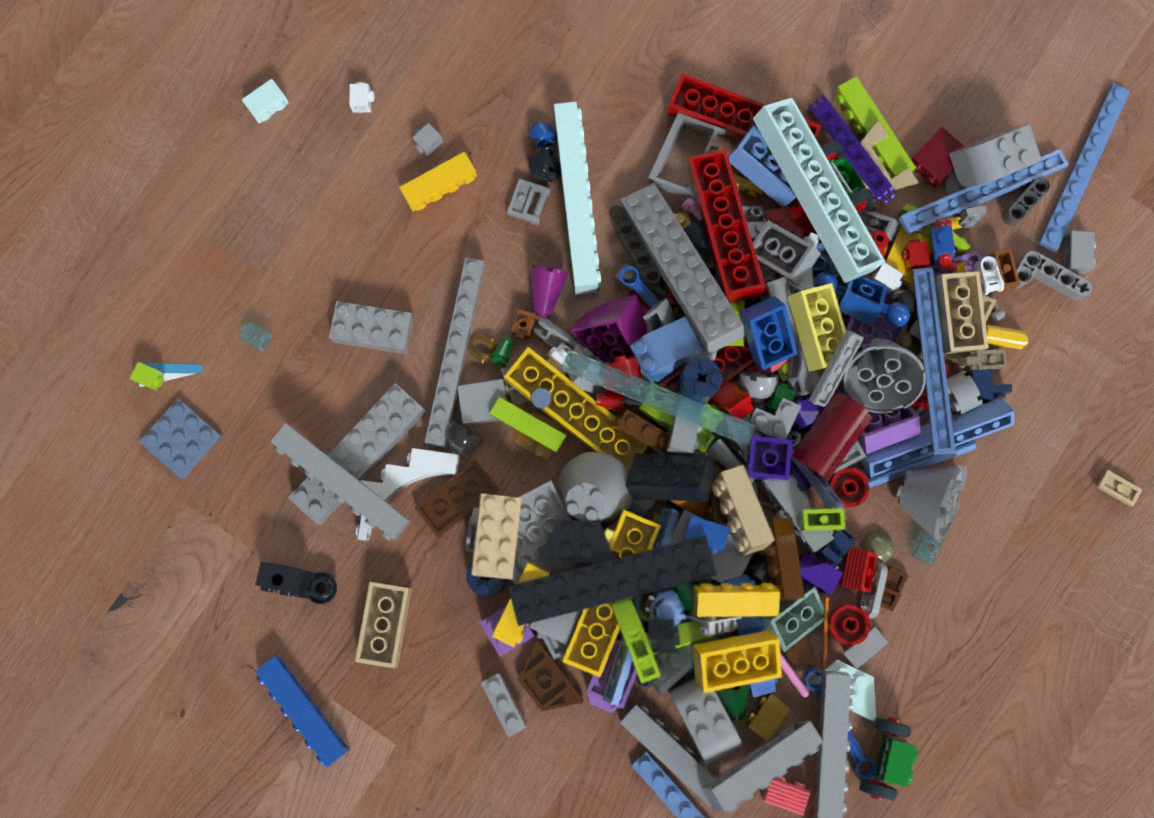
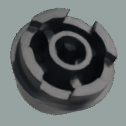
[528,145,561,182]

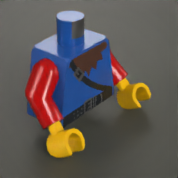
[929,217,969,273]

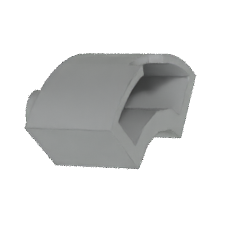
[643,298,674,334]

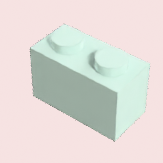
[242,79,289,123]

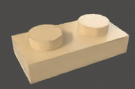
[1096,470,1142,507]

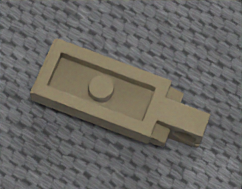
[958,349,1007,370]

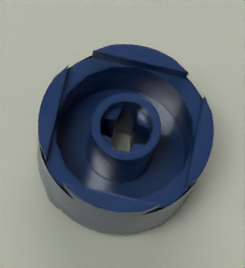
[678,357,723,404]
[466,562,507,596]

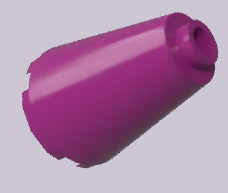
[531,265,568,318]

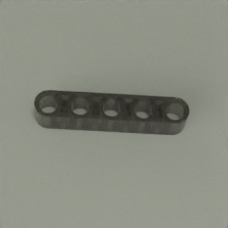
[609,205,661,290]

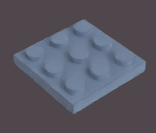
[139,399,222,479]

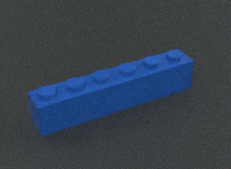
[723,574,778,698]
[255,655,350,768]

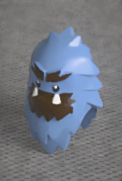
[631,588,686,626]

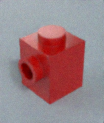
[901,239,930,270]

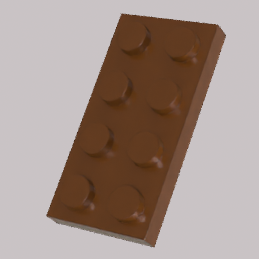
[414,459,499,538]

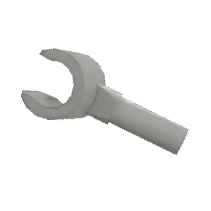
[990,295,1005,323]

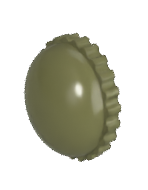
[861,531,894,564]

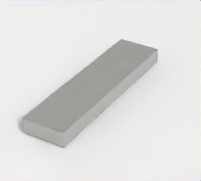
[809,330,864,407]

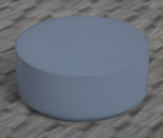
[531,388,551,409]

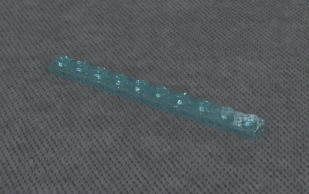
[561,350,755,445]

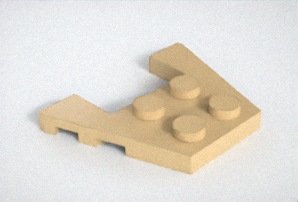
[850,121,919,196]

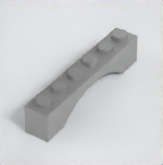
[760,277,820,398]

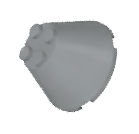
[844,338,926,414]
[557,452,633,527]
[897,466,967,542]

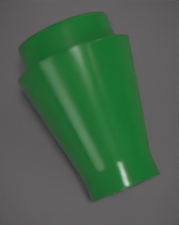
[491,337,513,366]

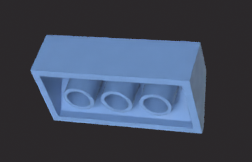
[728,125,796,208]

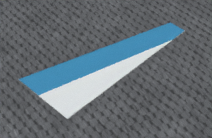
[135,362,203,387]

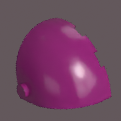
[570,295,647,368]

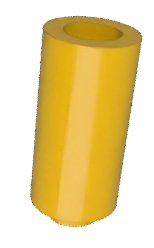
[986,325,1028,350]

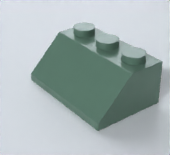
[759,581,825,652]

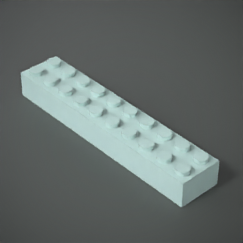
[753,98,885,283]
[554,102,601,296]

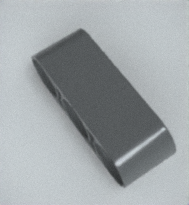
[1003,177,1050,226]

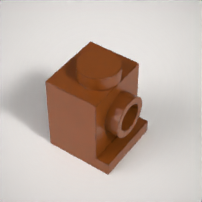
[511,309,537,341]

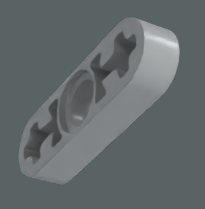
[859,561,888,619]

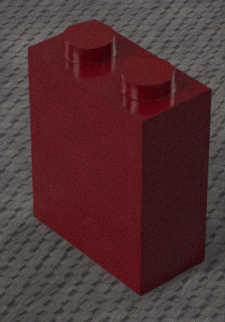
[911,127,965,188]

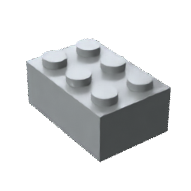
[753,220,821,286]

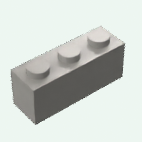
[481,672,527,737]

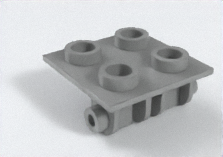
[685,611,741,636]

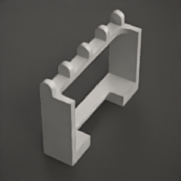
[648,113,726,199]

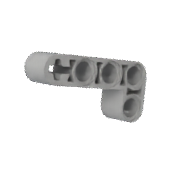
[1016,251,1092,301]

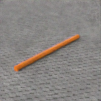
[822,597,829,667]

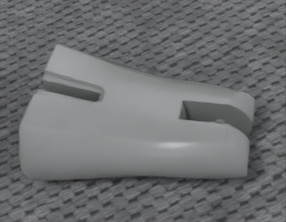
[705,438,755,484]

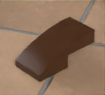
[880,566,909,612]

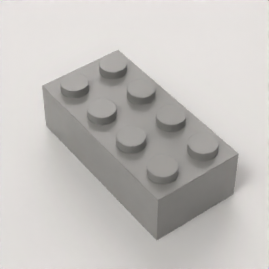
[329,301,414,355]

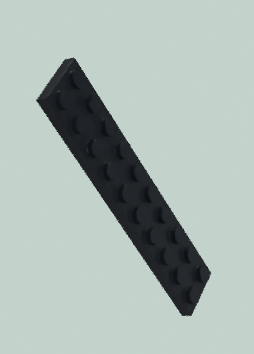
[508,535,716,626]

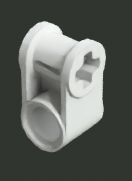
[973,256,1004,296]

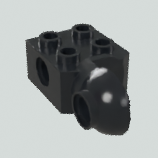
[255,562,337,604]

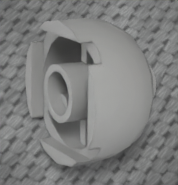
[738,371,778,402]

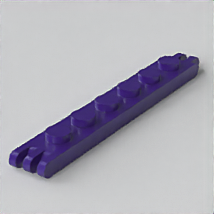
[808,94,896,204]

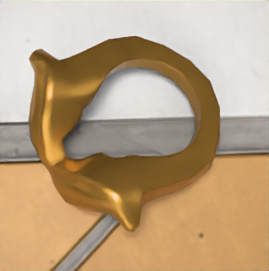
[468,335,496,364]

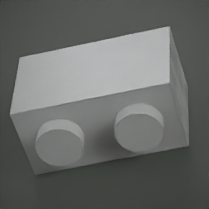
[1064,231,1097,274]

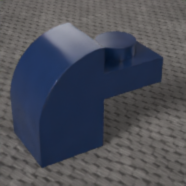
[966,369,1012,403]
[818,529,855,565]

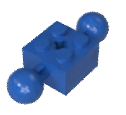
[813,272,910,327]

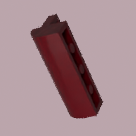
[791,391,873,482]

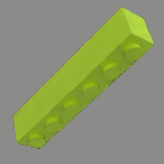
[834,76,916,179]

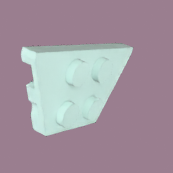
[804,660,876,721]

